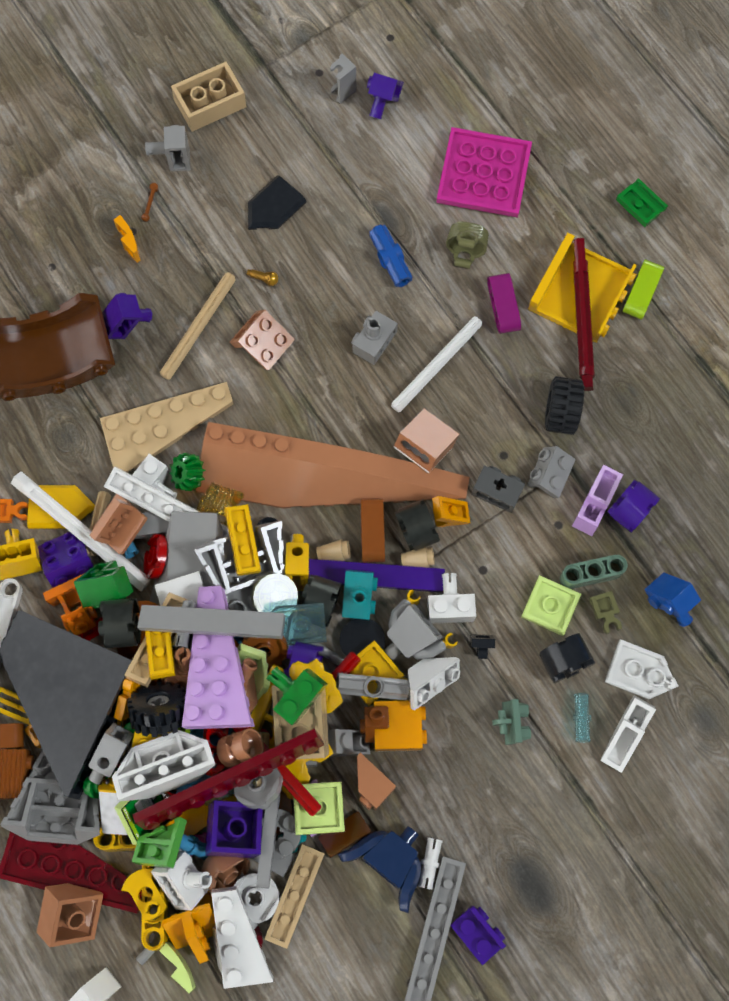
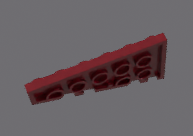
[0,831,142,914]

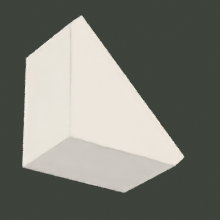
[69,967,122,1001]

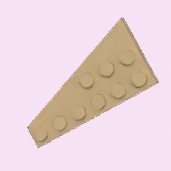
[100,382,233,473]

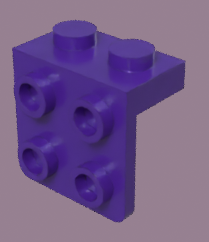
[38,532,94,588]

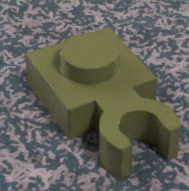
[589,591,622,634]

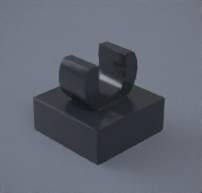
[470,635,495,659]

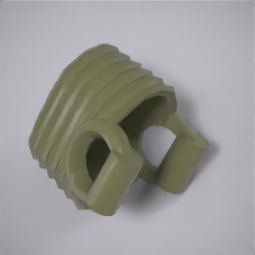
[446,221,489,269]

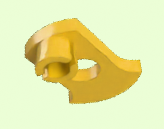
[121,869,168,921]

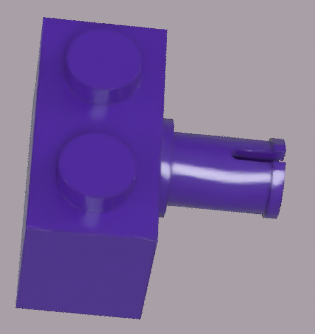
[367,73,404,119]
[102,293,152,339]

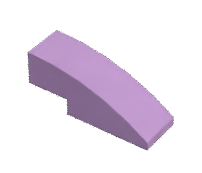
[572,465,623,536]

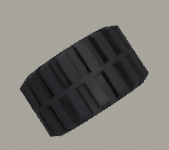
[545,376,584,435]

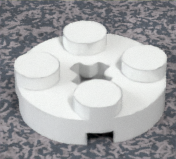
[234,873,280,924]

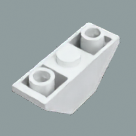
[408,657,460,711]

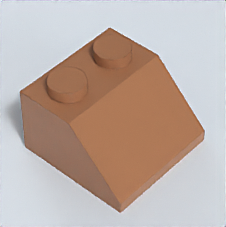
[357,752,396,811]
[37,883,103,947]

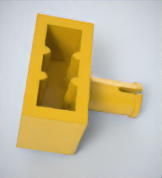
[0,529,43,581]

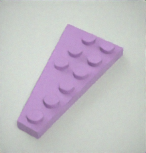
[182,586,255,729]

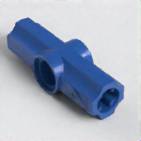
[369,224,413,287]

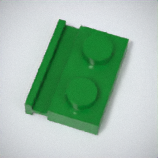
[616,178,668,227]

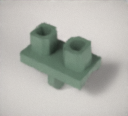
[492,699,531,745]

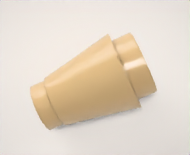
[316,539,351,561]
[401,547,435,568]

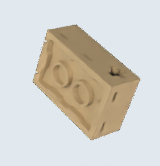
[272,685,329,759]

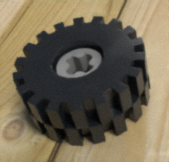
[127,682,186,737]

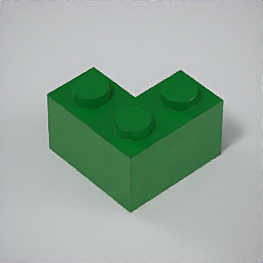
[74,560,133,608]

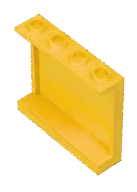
[528,232,637,343]

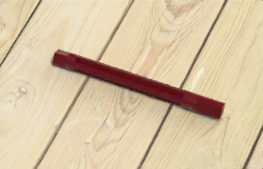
[573,238,595,391]

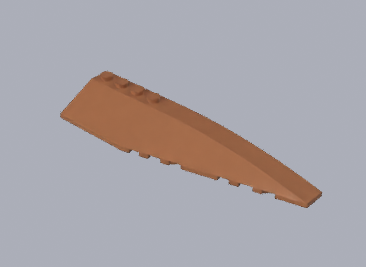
[196,422,470,509]

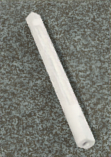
[11,471,152,592]

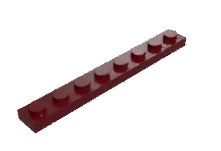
[133,728,324,830]

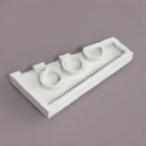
[211,886,273,989]

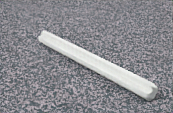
[391,316,482,412]

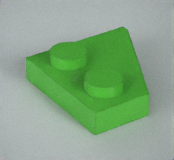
[131,817,187,869]

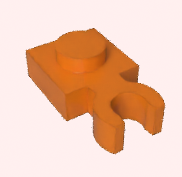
[0,499,28,523]

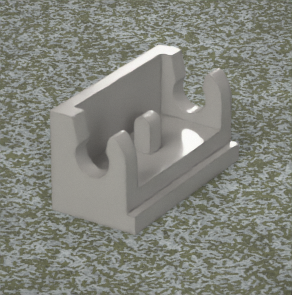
[330,54,356,104]

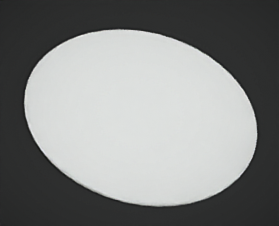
[212,927,222,973]

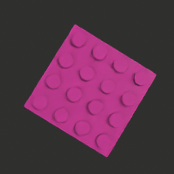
[436,127,532,218]

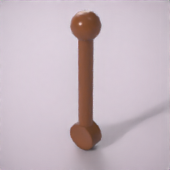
[141,183,158,222]

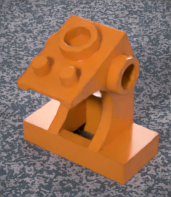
[43,574,98,635]

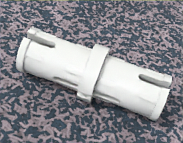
[418,837,443,890]

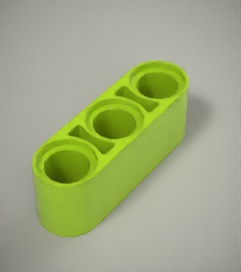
[622,259,665,320]

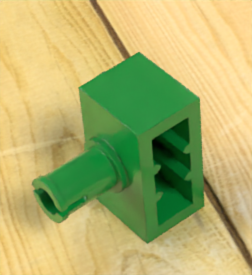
[266,667,328,725]

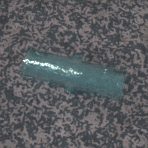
[573,693,592,743]

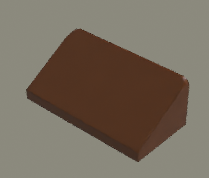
[318,811,371,858]

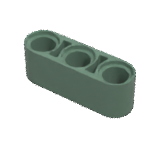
[559,555,628,589]

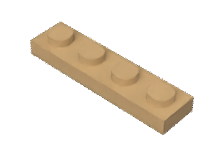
[124,592,187,687]
[265,844,325,949]

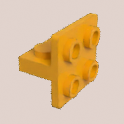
[162,903,217,964]

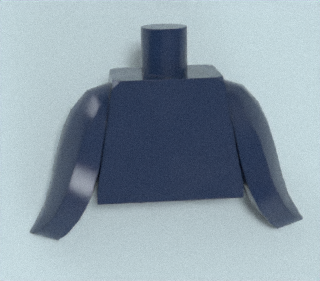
[338,826,421,914]

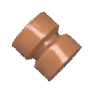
[216,728,264,768]

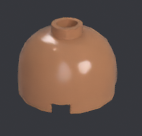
[201,856,251,893]

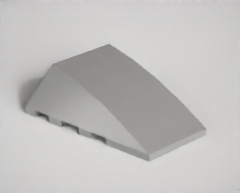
[150,511,224,605]
[194,520,285,611]
[0,749,100,845]

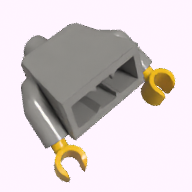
[385,590,458,660]

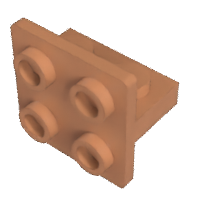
[89,494,147,555]

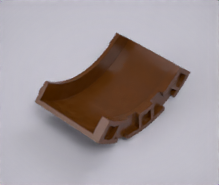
[0,293,115,401]

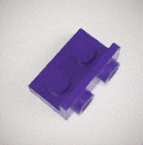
[450,905,506,965]

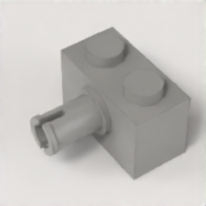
[145,125,191,172]
[351,311,398,365]

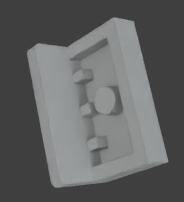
[527,446,576,498]

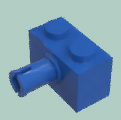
[644,572,701,627]

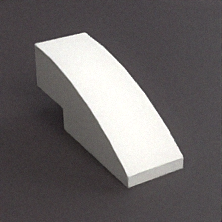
[601,695,656,773]

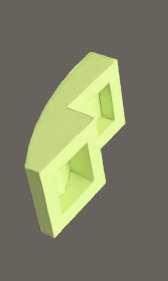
[159,942,196,993]

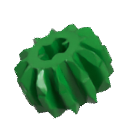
[169,453,206,491]

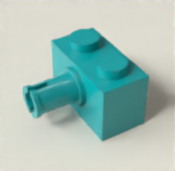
[342,570,378,620]

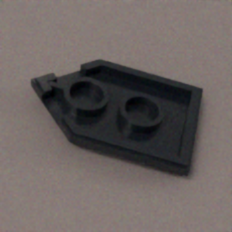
[248,175,307,230]

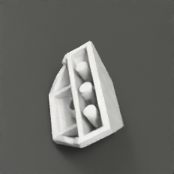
[112,730,216,801]

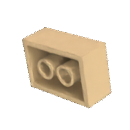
[171,62,247,132]

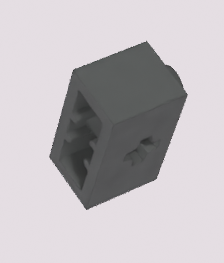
[471,465,525,513]

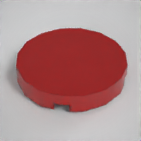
[143,533,167,580]

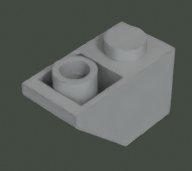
[328,729,370,757]

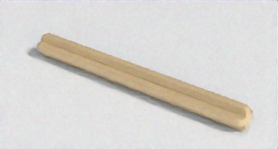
[160,272,236,380]

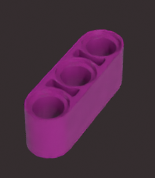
[487,273,521,334]

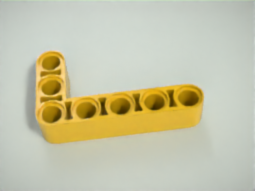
[93,826,168,951]

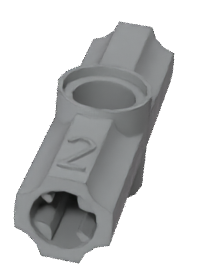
[336,673,409,700]

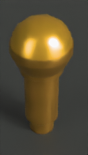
[247,269,279,286]

